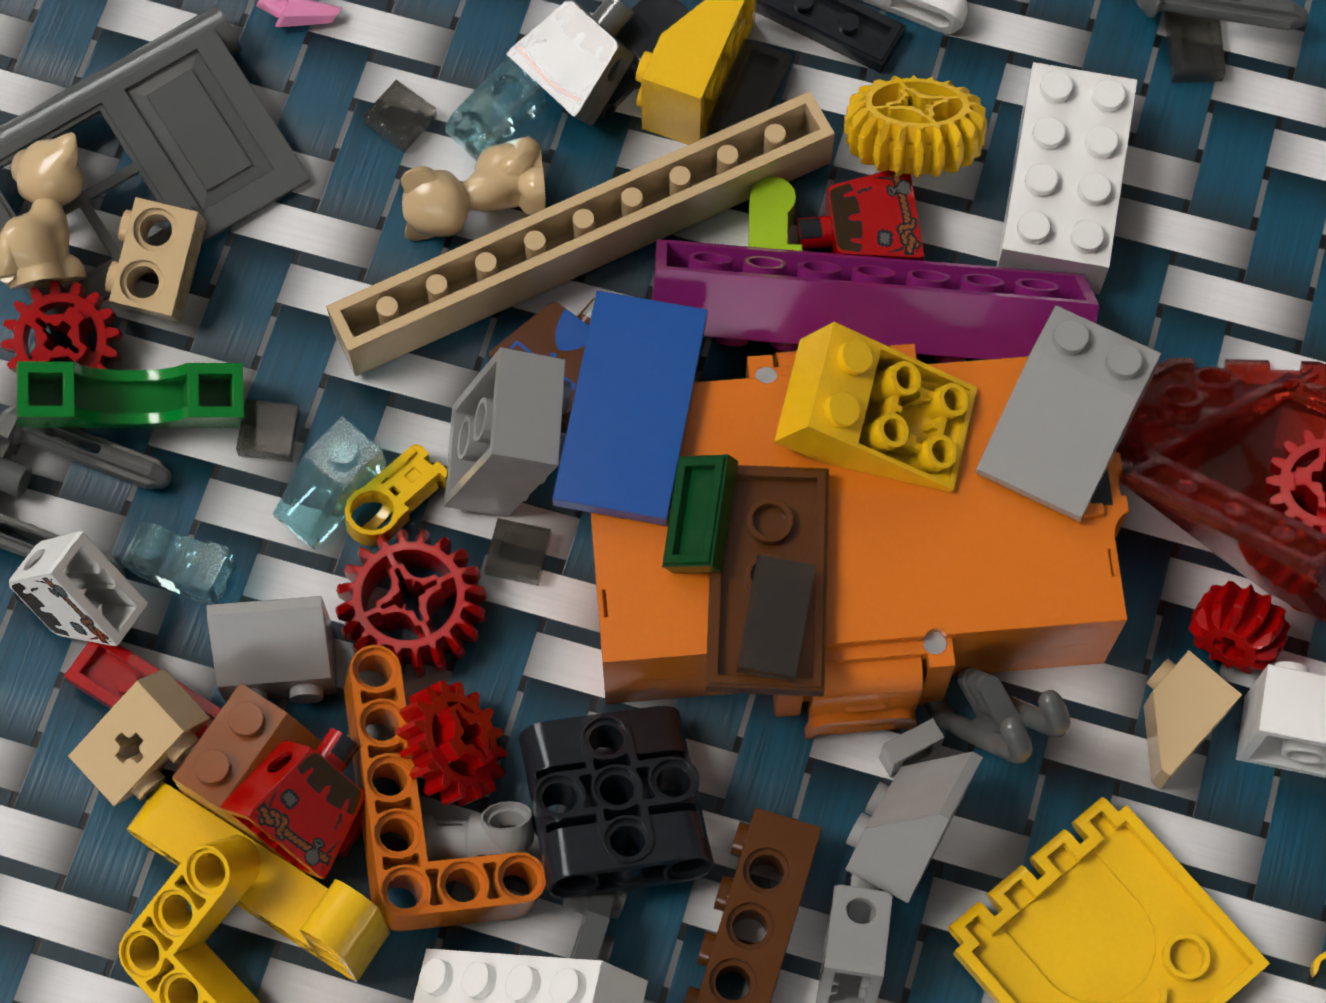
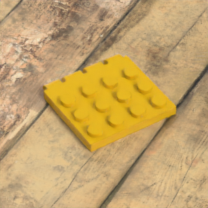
[947,797,1270,1003]

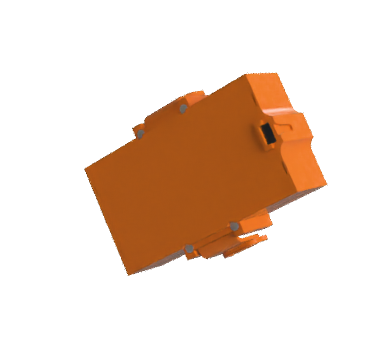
[590,344,1129,739]

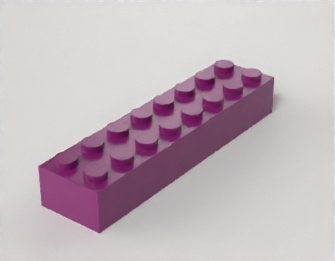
[652,239,1099,363]

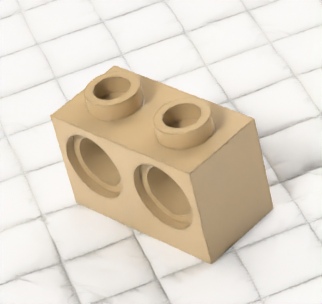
[105,197,207,323]

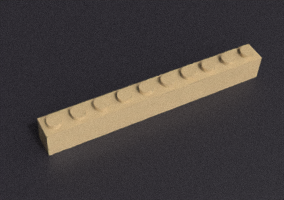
[326,91,835,377]

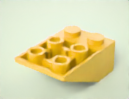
[774,322,977,492]

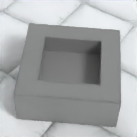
[879,718,945,777]

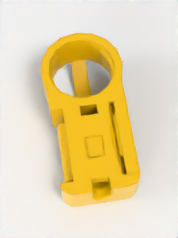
[344,444,448,547]

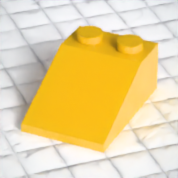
[635,0,756,145]

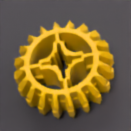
[844,74,987,178]

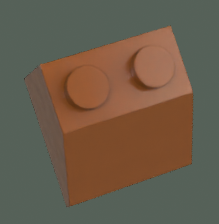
[172,683,321,854]

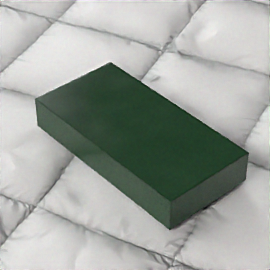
[662,454,738,573]

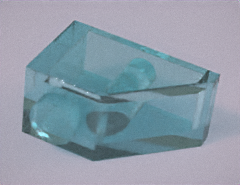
[273,416,387,550]

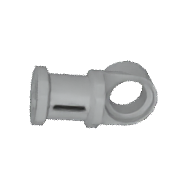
[422,801,535,861]

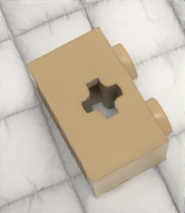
[68,668,210,806]

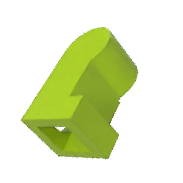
[748,176,802,251]

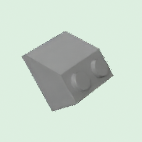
[206,596,337,704]
[845,752,983,903]

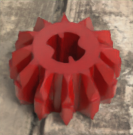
[1189,581,1291,674]

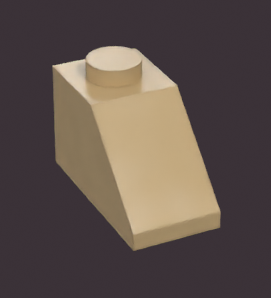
[1144,651,1242,790]

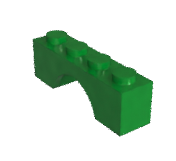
[17,361,244,428]

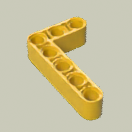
[126,782,390,982]
[119,835,261,1003]

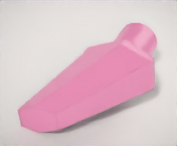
[256,0,342,28]

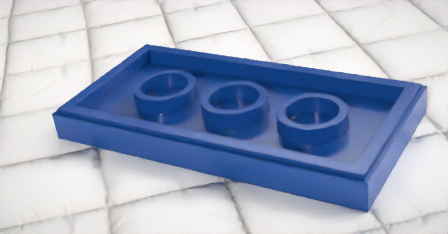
[552,291,708,526]

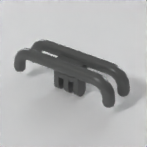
[923,667,1071,764]

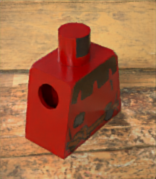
[797,170,924,261]
[220,728,364,879]

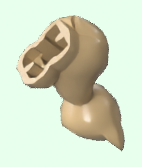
[0,132,86,289]
[401,136,545,241]

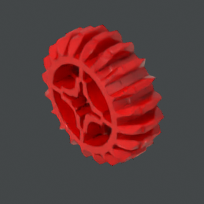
[335,528,487,678]

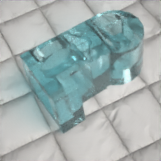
[445,57,548,161]
[121,522,237,605]

